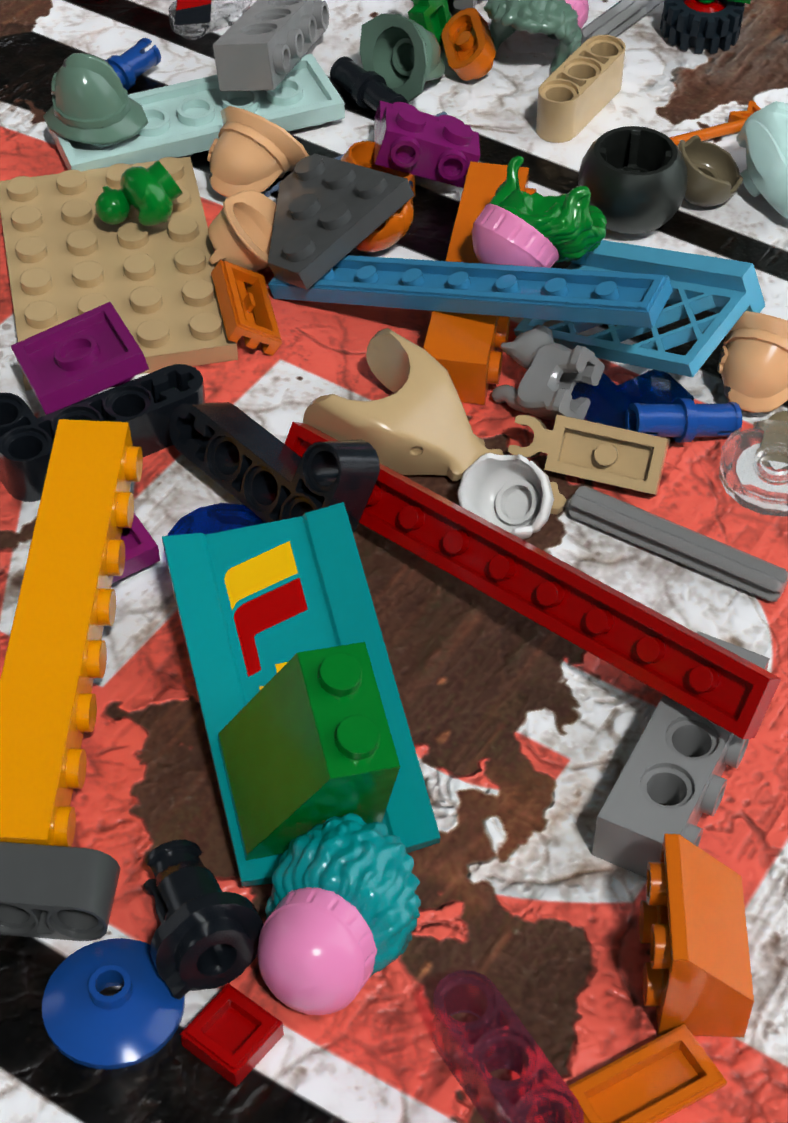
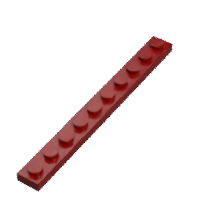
[285,422,781,739]

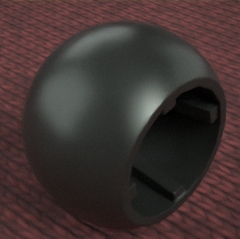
[578,126,687,234]

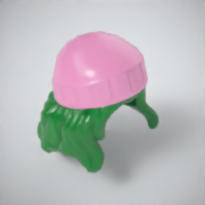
[472,156,607,268]

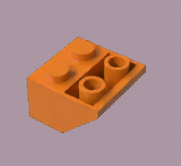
[639,834,754,1038]

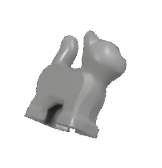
[492,325,605,420]

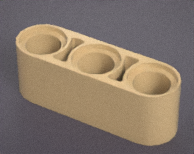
[536,35,626,143]

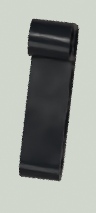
[0,364,205,502]
[169,402,380,533]

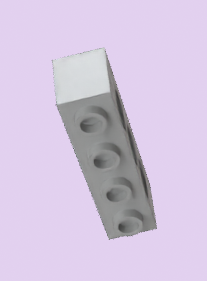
[213,0,329,92]
[592,631,770,878]

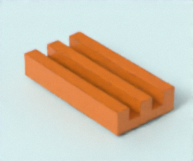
[211,260,282,356]

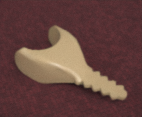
[303,328,566,515]

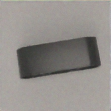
[0,842,120,941]

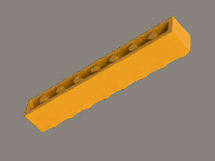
[0,419,143,847]

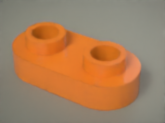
[441,8,496,81]

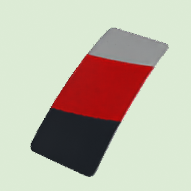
[175,0,212,26]

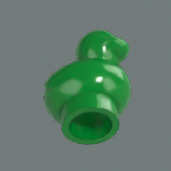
[95,161,183,226]

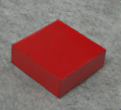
[180,983,284,1087]

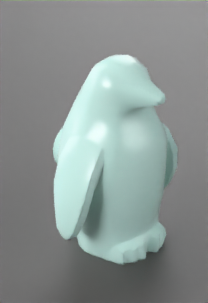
[736,101,788,219]

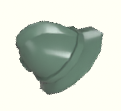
[359,14,445,103]
[43,53,148,145]

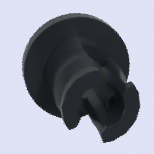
[143,840,264,1000]

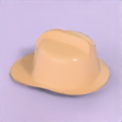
[208,190,276,273]

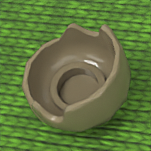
[677,135,743,207]

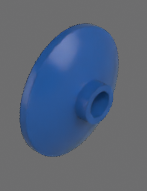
[42,938,185,1070]

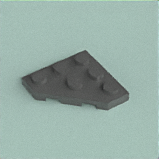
[268,153,414,290]

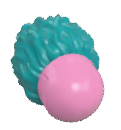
[257,813,421,1015]

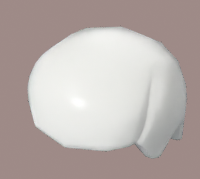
[457,453,554,540]

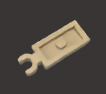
[508,414,670,495]

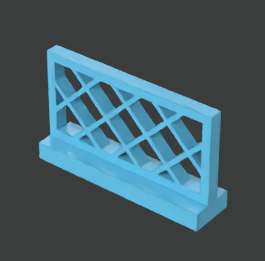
[514,240,766,377]

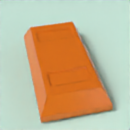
[562,1023,727,1123]

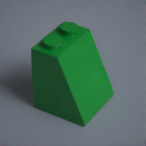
[218,642,400,861]

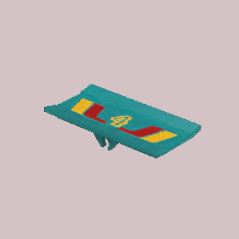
[162,502,441,887]

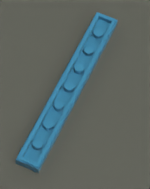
[268,255,673,328]

